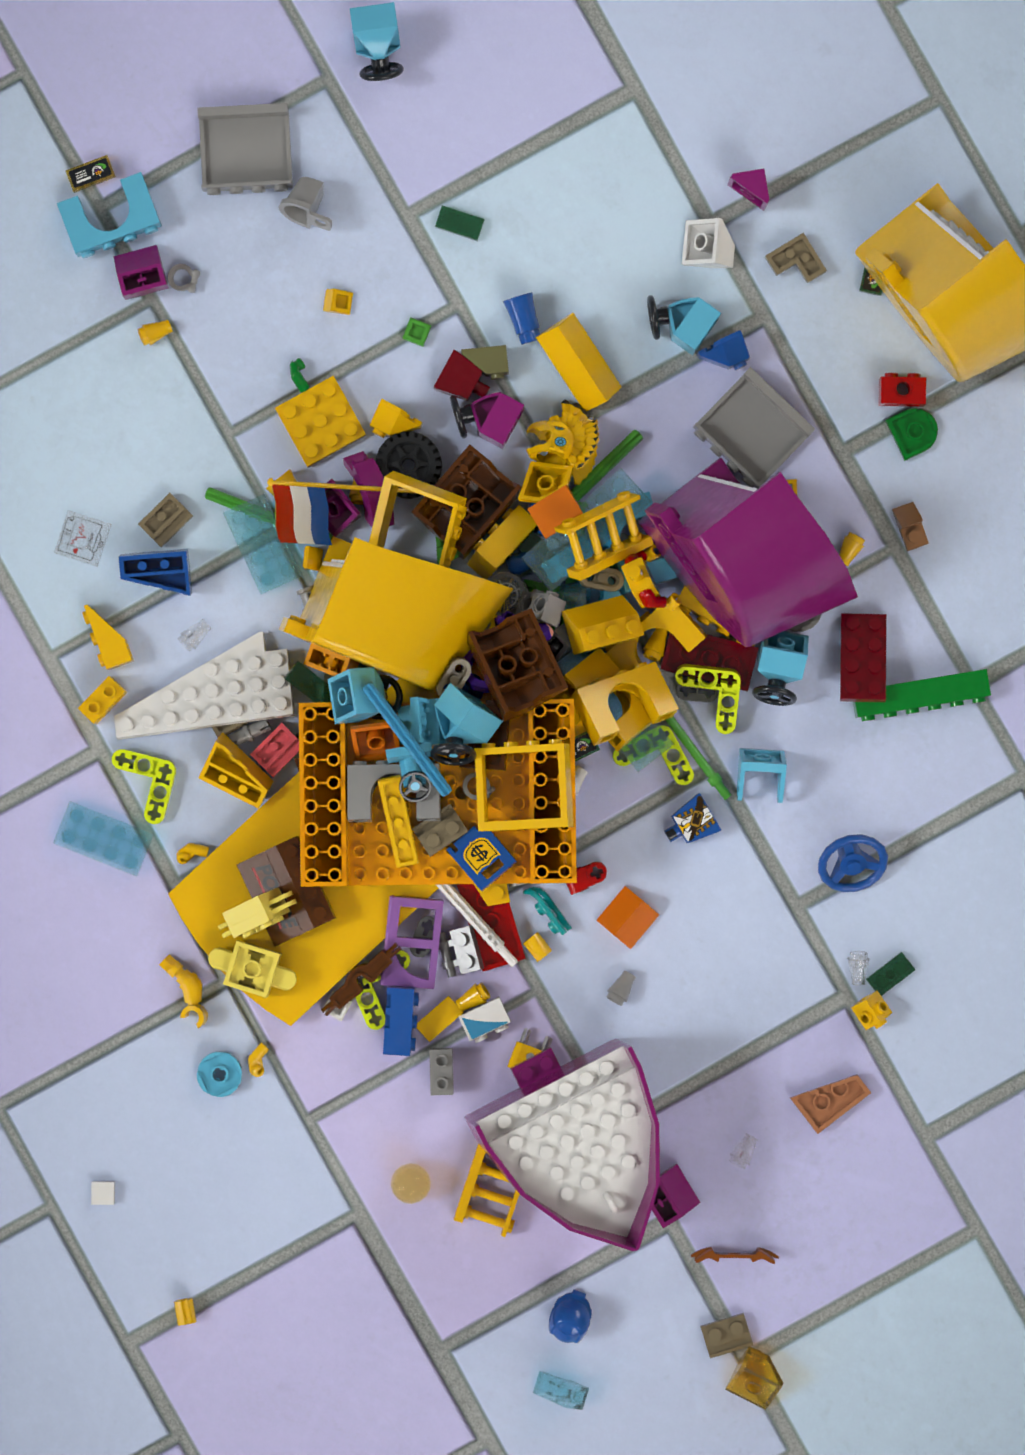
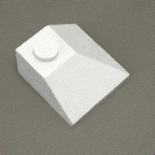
[682,218,735,269]

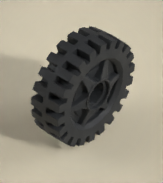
[375,431,442,499]

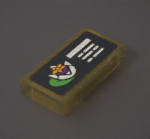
[66,155,116,193]

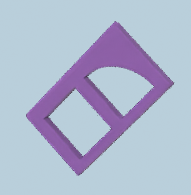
[380,895,444,989]

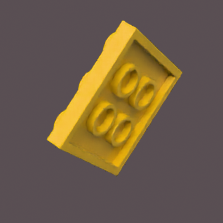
[275,375,366,468]

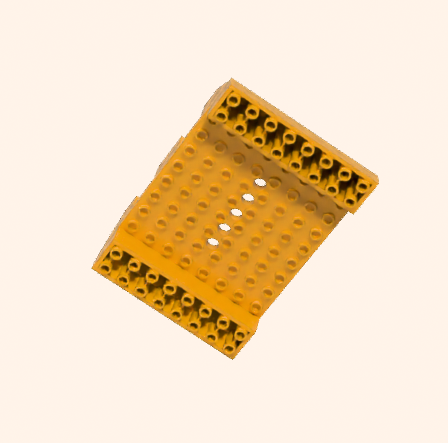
[299,699,577,887]

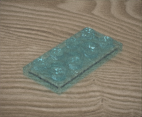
[223,493,302,594]
[53,801,154,876]

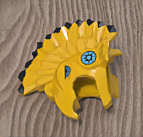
[526,399,600,485]

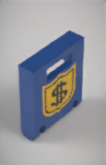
[446,826,517,892]

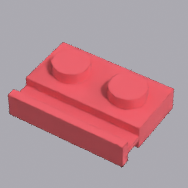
[250,723,299,778]

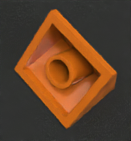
[527,485,583,539]
[350,722,401,761]
[596,886,659,949]

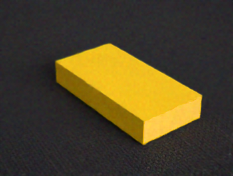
[417,996,463,1042]

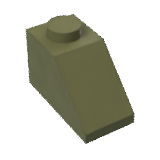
[461,345,509,380]

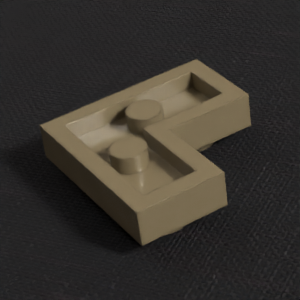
[765,232,827,283]

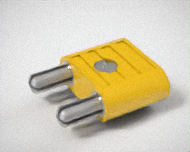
[507,1028,553,1068]

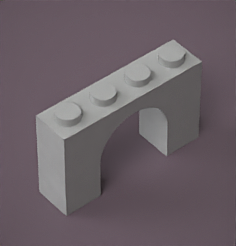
[347,760,441,823]

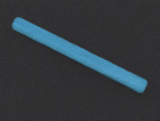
[362,682,452,797]

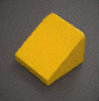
[323,288,353,315]
[303,546,323,571]

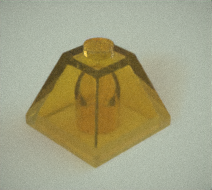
[725,1346,783,1410]

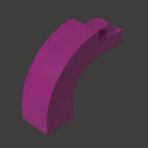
[343,451,395,528]

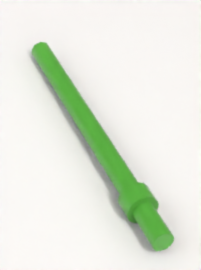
[665,716,732,800]

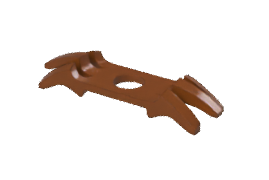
[691,1247,779,1264]

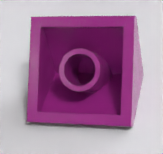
[728,168,770,211]
[325,479,362,537]

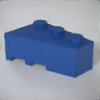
[118,549,192,596]
[383,986,419,1056]

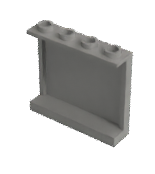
[197,103,293,195]
[693,367,815,489]

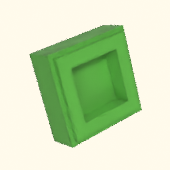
[402,317,431,347]

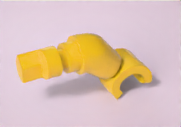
[159,954,208,1028]

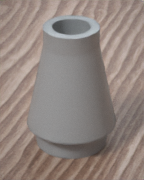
[606,971,636,1006]

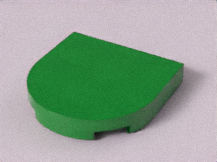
[885,408,938,461]

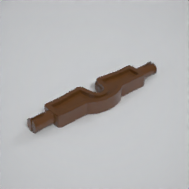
[321,942,402,1016]

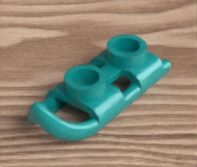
[523,887,572,935]

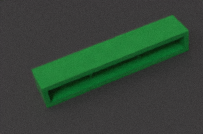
[853,669,991,722]

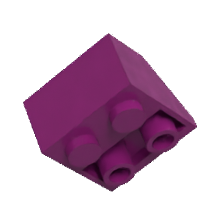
[113,245,169,300]
[652,1164,701,1228]

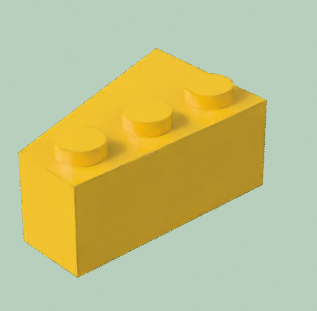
[198,732,274,809]

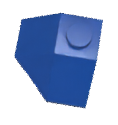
[697,330,750,370]

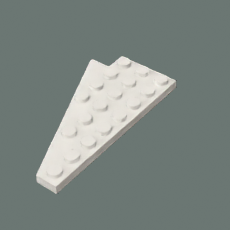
[114,631,295,740]

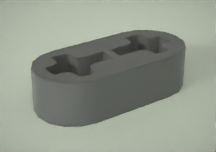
[676,681,719,702]
[410,916,434,957]

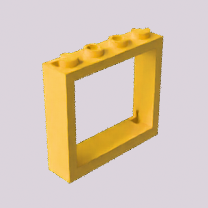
[369,471,467,568]
[474,739,574,832]

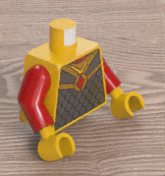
[621,545,682,611]

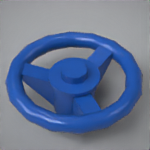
[818,834,888,892]

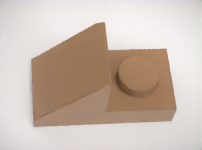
[892,502,929,551]

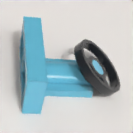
[385,742,432,802]

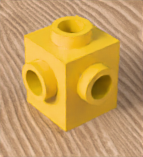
[851,990,892,1030]

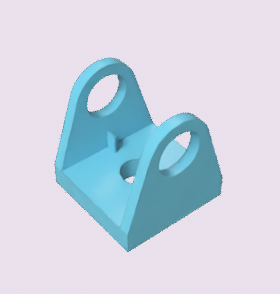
[737,748,787,803]

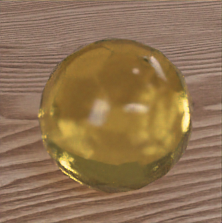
[391,1163,431,1204]

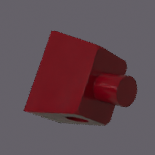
[434,350,490,401]

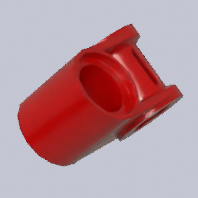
[566,862,607,895]

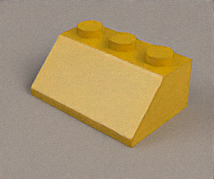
[561,595,644,655]

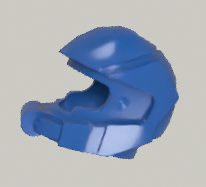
[548,1289,592,1343]

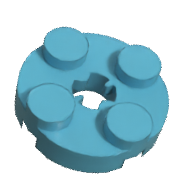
[197,1051,242,1097]

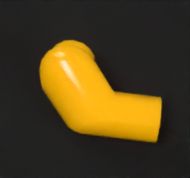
[176,843,209,864]
[248,1042,269,1077]

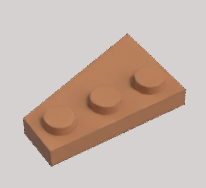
[789,1074,871,1134]

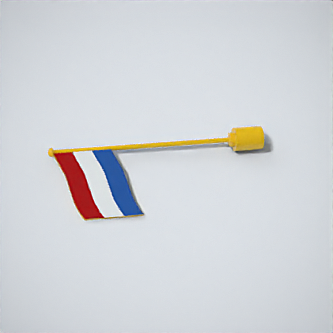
[267,478,418,545]

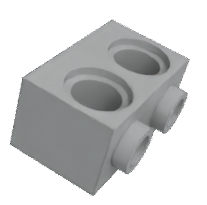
[515,589,566,627]
[429,1048,454,1095]

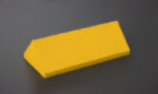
[536,312,622,412]

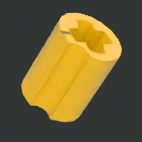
[523,932,552,962]
[174,1298,197,1326]

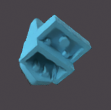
[398,697,445,747]

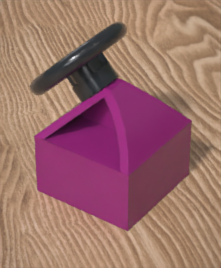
[450,392,524,449]

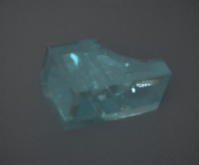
[555,576,592,610]
[533,1371,589,1410]

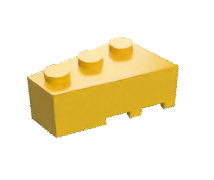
[467,505,537,580]

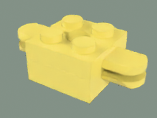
[218,887,297,938]
[208,940,297,998]

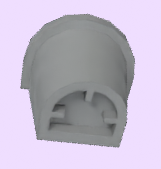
[278,177,332,231]

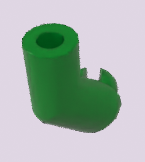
[289,358,310,393]

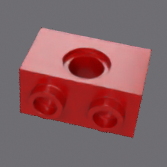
[878,373,926,407]

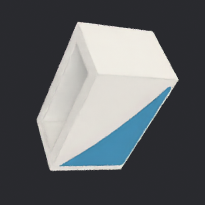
[458,997,511,1043]

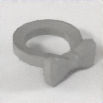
[168,264,200,293]
[463,772,496,800]

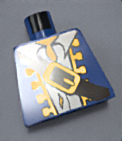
[664,793,721,843]

